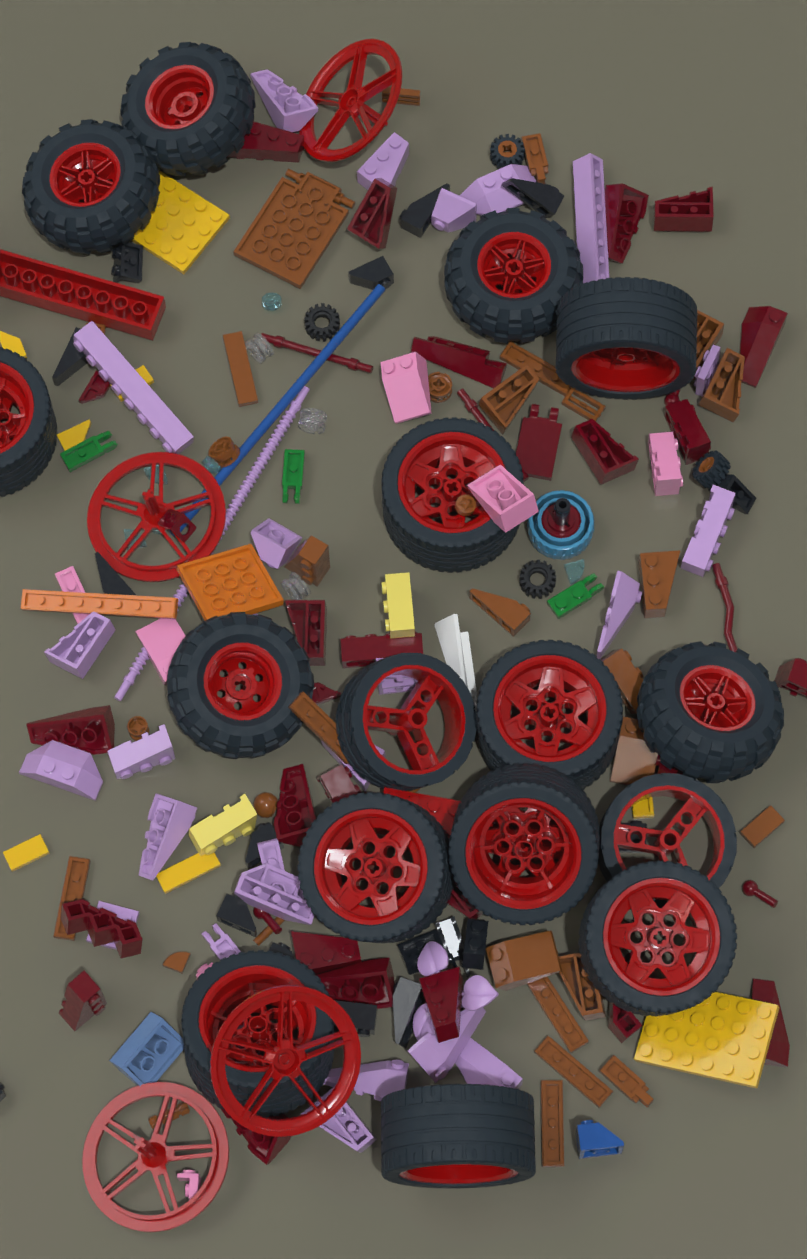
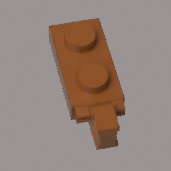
[521,133,548,184]
[599,1055,654,1108]

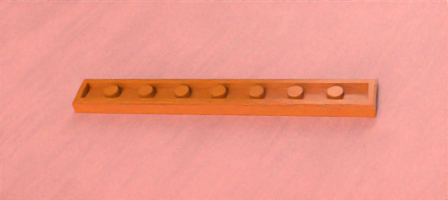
[21,589,178,619]

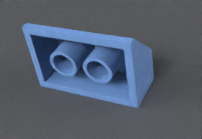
[109,1012,184,1086]

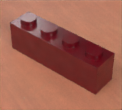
[340,632,423,668]

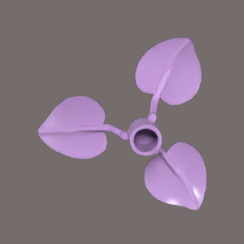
[413,941,499,1041]

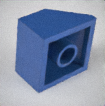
[575,1120,624,1159]

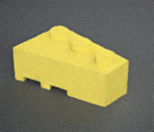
[382,572,415,638]
[188,794,257,856]

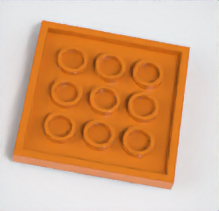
[177,544,284,621]

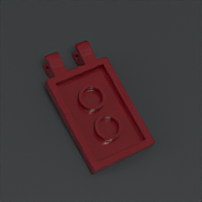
[516,404,562,481]

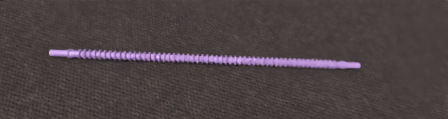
[114,386,310,701]

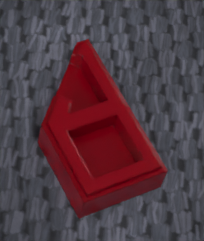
[79,371,110,404]
[312,682,341,705]

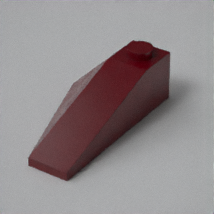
[605,183,649,264]
[740,306,788,388]
[26,705,115,755]
[274,764,317,847]
[317,957,395,1009]
[751,979,790,1067]
[221,1109,291,1165]

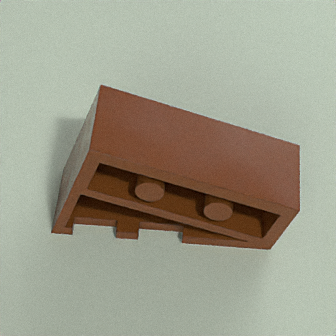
[693,310,724,380]
[698,348,745,422]
[478,364,539,435]
[284,535,330,587]
[639,550,680,618]
[601,648,644,714]
[559,953,606,1021]

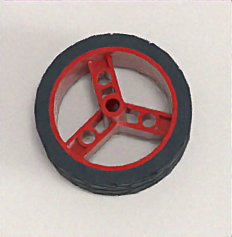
[336,653,477,791]
[598,773,737,908]

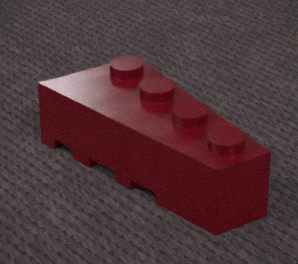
[226,121,304,163]

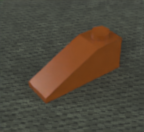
[469,588,531,637]

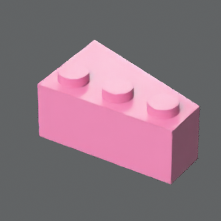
[648,432,683,496]

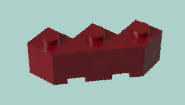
[61,899,143,959]
[608,951,642,1043]

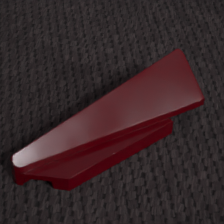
[411,336,507,388]

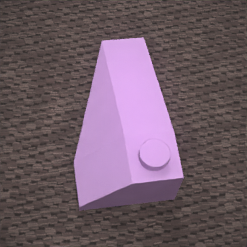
[250,69,318,132]
[139,794,197,881]
[408,1008,486,1083]
[455,1038,523,1089]
[324,1060,409,1101]

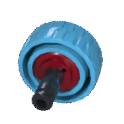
[527,490,594,560]

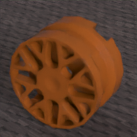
[428,371,452,403]
[208,436,240,468]

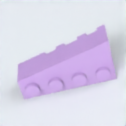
[681,485,736,577]

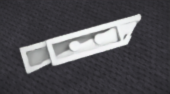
[435,614,477,712]

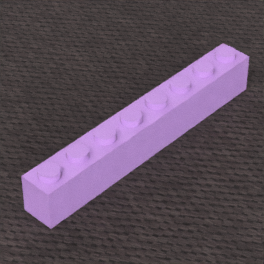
[573,153,609,283]
[73,321,194,454]

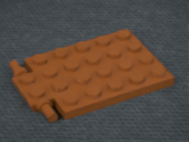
[233,169,356,289]

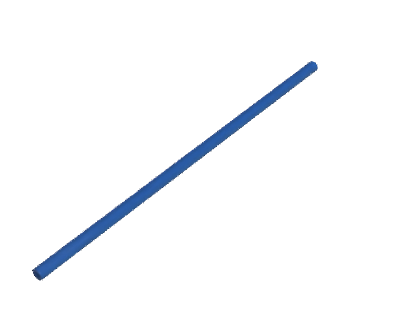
[169,284,386,538]

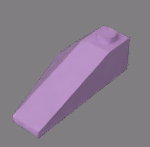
[597,571,642,659]

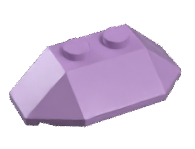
[459,164,536,215]
[19,740,103,801]
[234,863,315,925]

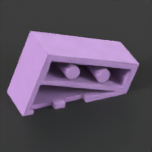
[301,1087,377,1153]

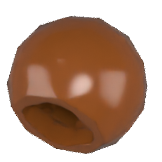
[253,792,278,818]

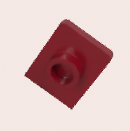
[158,509,197,542]

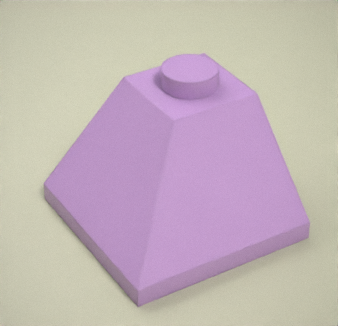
[431,188,477,233]
[251,518,302,569]

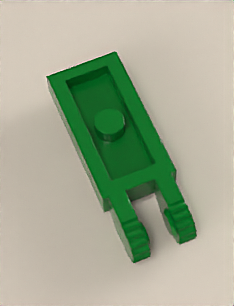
[60,431,118,472]
[282,449,305,504]
[547,573,604,619]

